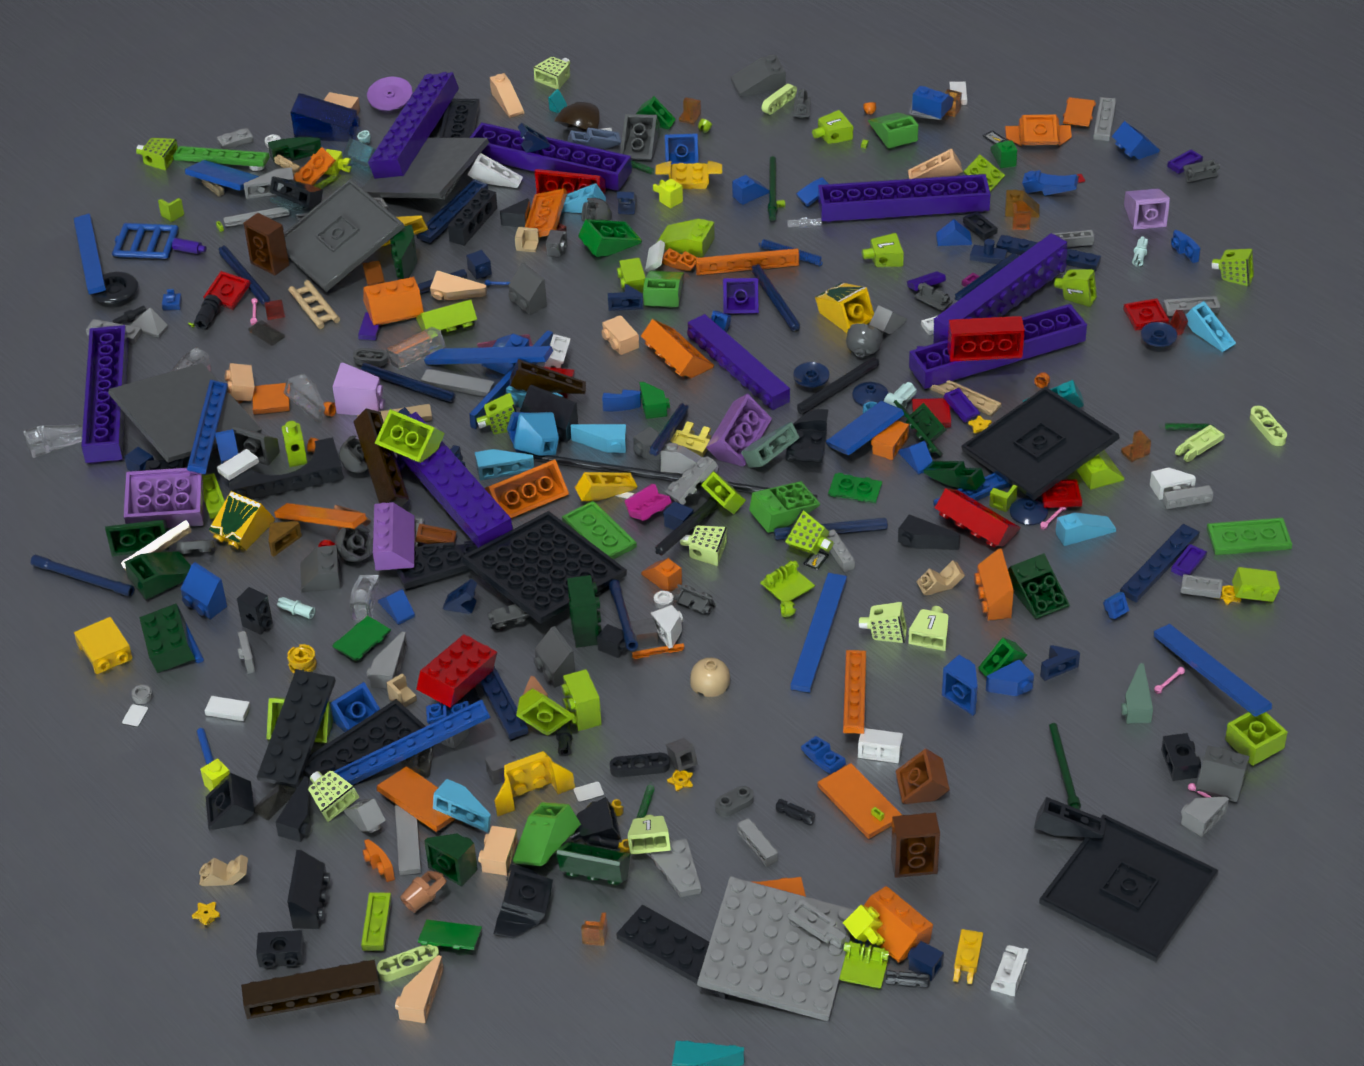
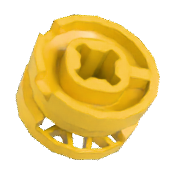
[287,644,317,673]

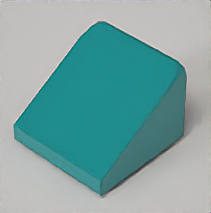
[548,89,567,113]

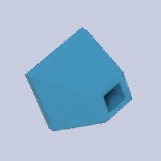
[513,412,559,456]

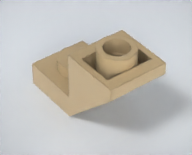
[916,560,965,596]
[199,855,248,886]

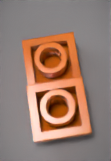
[662,248,697,271]
[362,839,395,882]

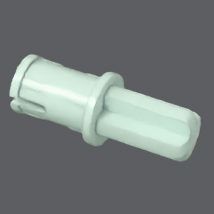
[1132,237,1148,266]
[277,597,316,619]

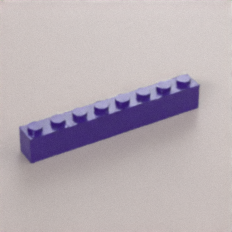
[687,314,790,411]

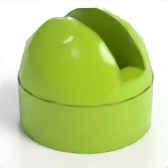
[698,119,712,133]
[780,601,796,617]

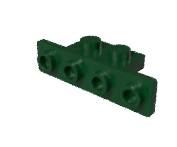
[893,400,947,456]

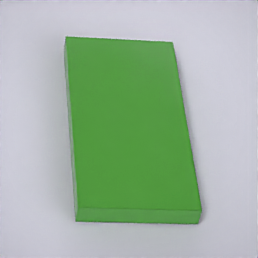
[562,501,637,559]
[1206,518,1292,555]

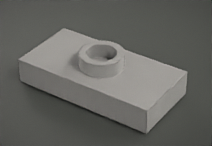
[1181,574,1223,599]
[237,631,255,673]

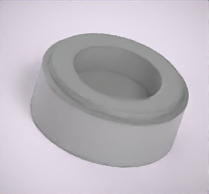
[131,685,153,704]

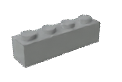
[1053,230,1094,247]
[1163,485,1213,509]
[827,529,855,572]
[737,818,778,867]

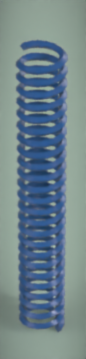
[759,239,823,266]

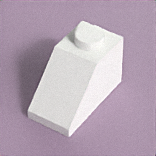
[1150,467,1196,500]
[651,605,683,649]

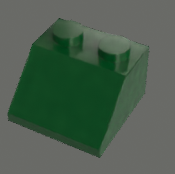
[424,833,478,887]

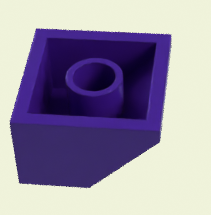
[723,278,759,314]

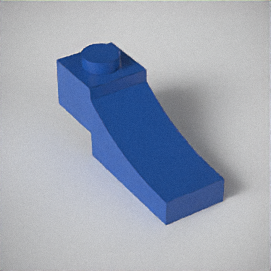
[1022,170,1078,196]

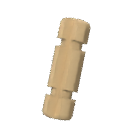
[274,155,300,174]

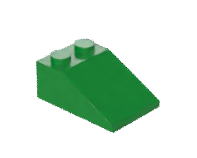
[578,219,642,257]

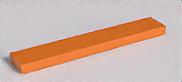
[696,248,799,275]
[274,503,367,529]
[843,650,866,734]

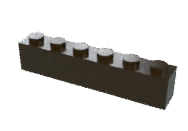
[353,408,409,508]
[241,959,380,1019]

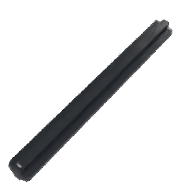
[797,357,879,414]
[655,498,718,556]

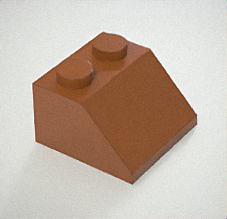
[896,748,950,804]

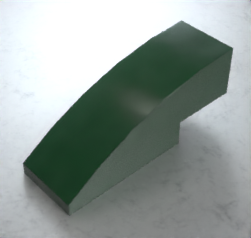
[268,137,321,162]
[923,461,985,490]

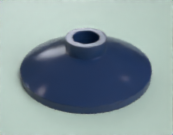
[1141,322,1177,347]
[793,362,830,387]
[852,382,889,406]
[1010,497,1048,525]

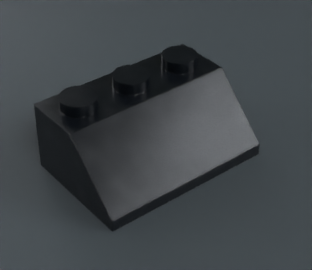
[520,385,578,443]
[287,850,330,929]

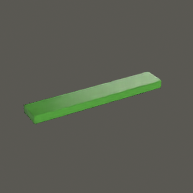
[173,146,270,167]

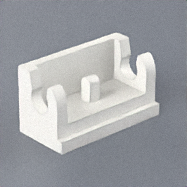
[544,334,571,368]
[858,728,903,763]
[991,945,1029,997]

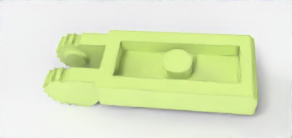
[1175,425,1225,462]

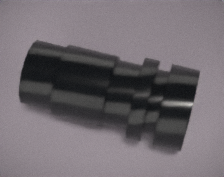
[194,294,222,330]

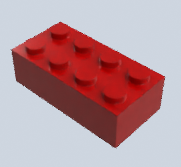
[947,316,1025,362]
[416,634,497,708]

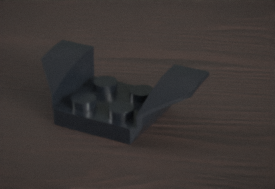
[786,409,829,463]
[493,864,553,938]

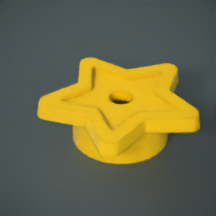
[968,416,992,434]
[1220,585,1241,605]
[667,769,693,792]
[192,902,220,925]

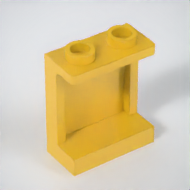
[74,617,132,674]

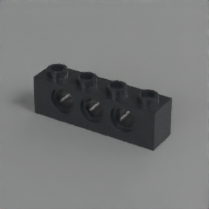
[448,188,498,246]

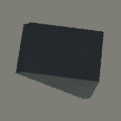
[500,198,530,227]

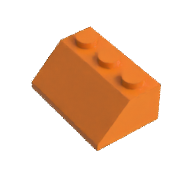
[363,277,424,326]
[974,549,1014,621]
[864,886,933,963]

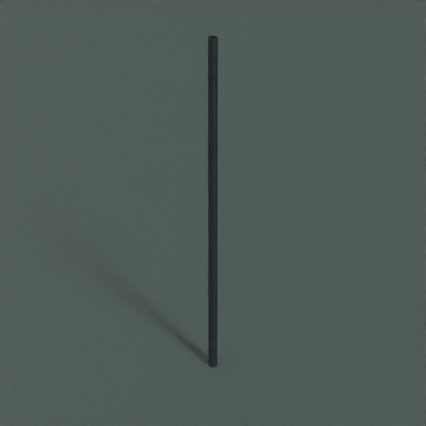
[526,452,818,499]

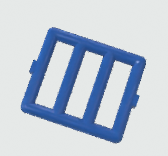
[112,223,179,259]

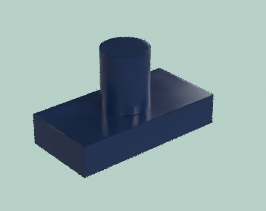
[970,239,1007,264]

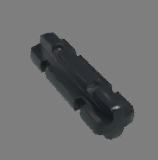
[776,799,815,824]
[886,970,930,987]

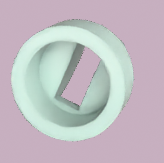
[357,130,371,145]

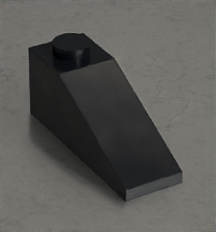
[269,176,323,208]
[898,514,961,550]
[275,776,311,842]
[1034,797,1106,838]

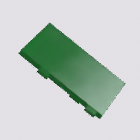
[828,473,882,503]
[332,616,391,661]
[418,919,482,950]

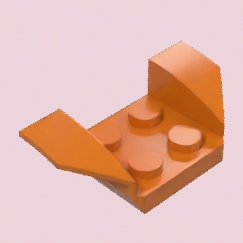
[1005,114,1072,147]

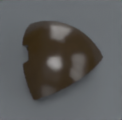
[555,102,600,132]

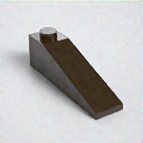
[510,359,586,394]

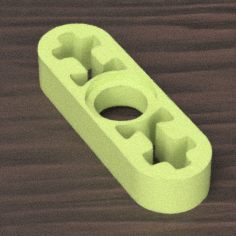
[762,83,797,115]
[1250,406,1287,446]
[377,944,439,982]

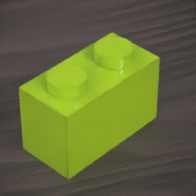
[617,258,646,293]
[701,471,746,514]
[1232,567,1280,602]

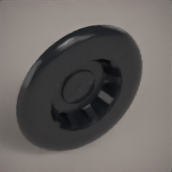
[91,272,138,303]

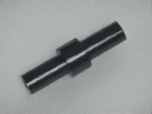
[113,305,146,324]

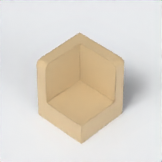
[515,227,539,252]
[386,673,417,707]

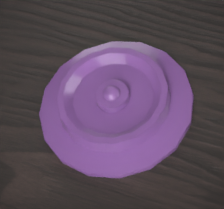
[367,76,413,111]

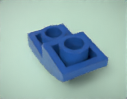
[796,177,829,207]
[1171,230,1201,263]
[602,390,641,412]
[426,701,470,724]
[801,736,846,775]

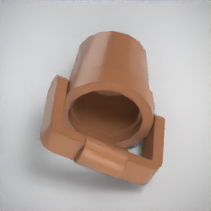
[400,871,447,913]

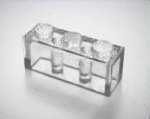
[386,327,446,369]

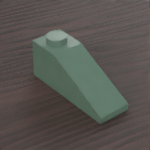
[741,422,800,468]
[1121,663,1153,724]

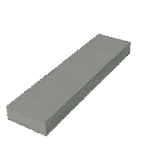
[1093,97,1116,141]
[421,369,495,397]
[395,805,421,876]

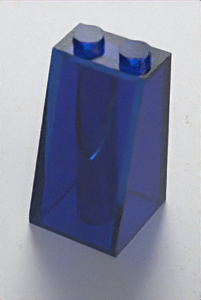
[290,93,360,143]

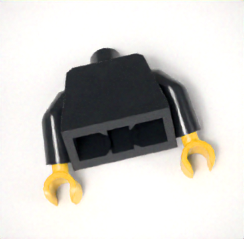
[570,797,630,853]

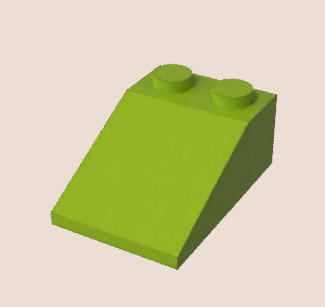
[657,219,715,258]

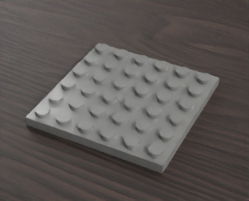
[697,876,855,1021]

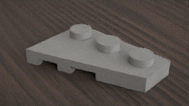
[664,456,718,505]
[646,839,701,897]

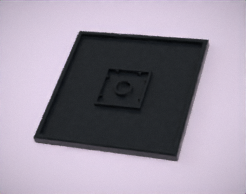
[961,387,1120,500]
[1039,814,1219,962]

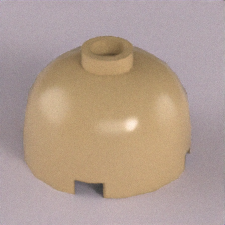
[690,657,730,697]

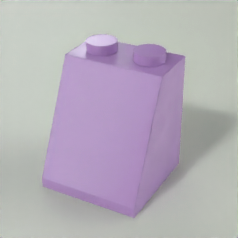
[1124,188,1170,230]
[333,363,385,415]

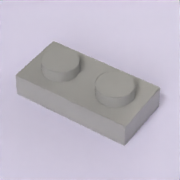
[217,128,254,149]

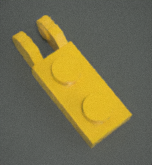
[953,929,983,984]

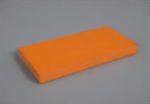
[525,189,567,237]
[817,763,902,839]
[377,766,455,832]

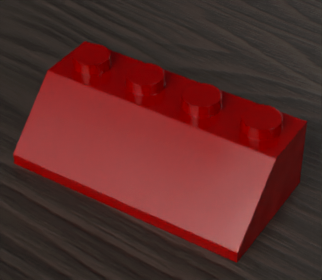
[535,169,606,195]
[935,488,1021,548]

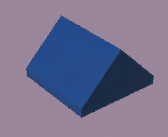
[330,682,380,732]

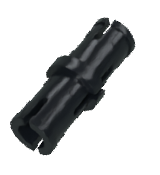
[556,720,573,756]

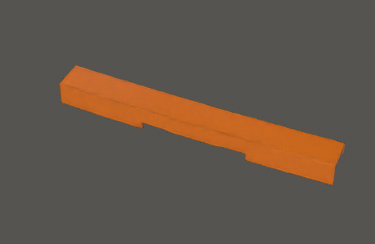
[632,643,685,659]

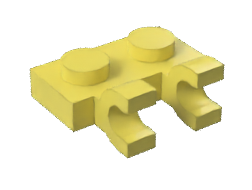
[670,421,711,457]

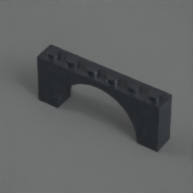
[223,437,344,500]

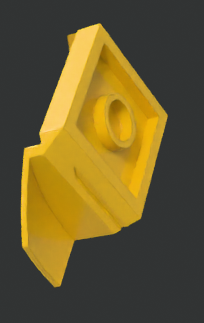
[655,161,722,189]
[494,751,575,817]

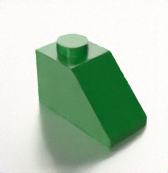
[636,96,676,129]
[990,141,1017,169]
[639,382,670,419]
[978,637,1027,677]

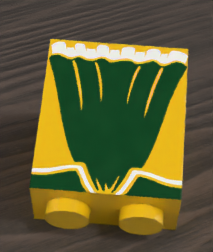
[815,282,874,333]
[209,491,275,550]

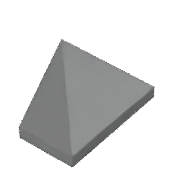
[130,307,168,338]

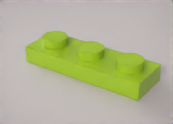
[203,473,225,519]
[361,892,392,951]

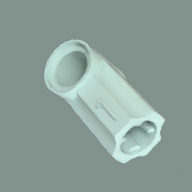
[884,382,917,409]

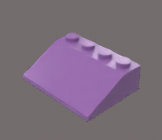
[124,468,204,528]

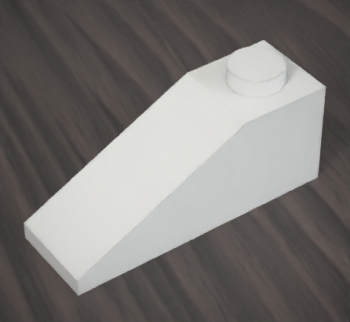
[468,153,523,188]

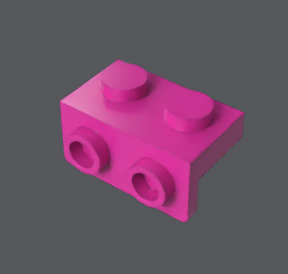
[625,484,672,521]

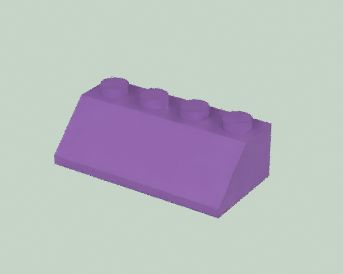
[706,393,772,467]
[373,503,415,570]

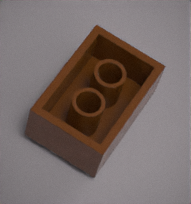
[243,213,289,276]
[891,812,940,878]

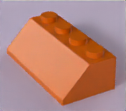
[641,319,714,378]
[484,460,569,518]

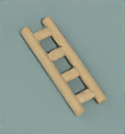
[288,280,340,329]

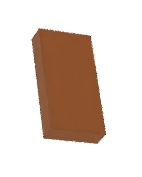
[363,260,385,286]
[415,524,457,544]

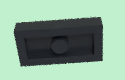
[963,211,998,239]

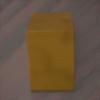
[268,521,302,557]

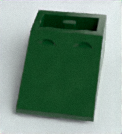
[390,225,417,280]
[124,551,191,600]
[1008,553,1070,619]

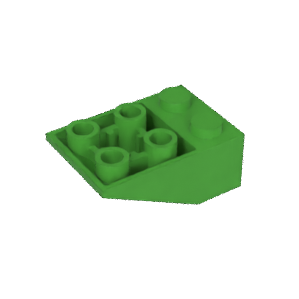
[868,112,918,148]
[643,271,684,307]
[749,481,820,533]
[513,802,581,866]

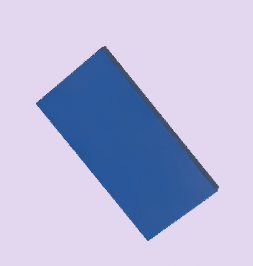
[185,160,259,191]
[826,401,904,456]

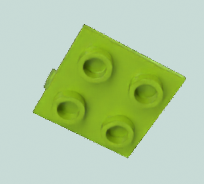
[963,154,1005,192]
[760,560,815,602]
[839,941,889,989]

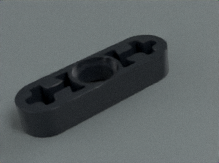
[610,752,670,777]

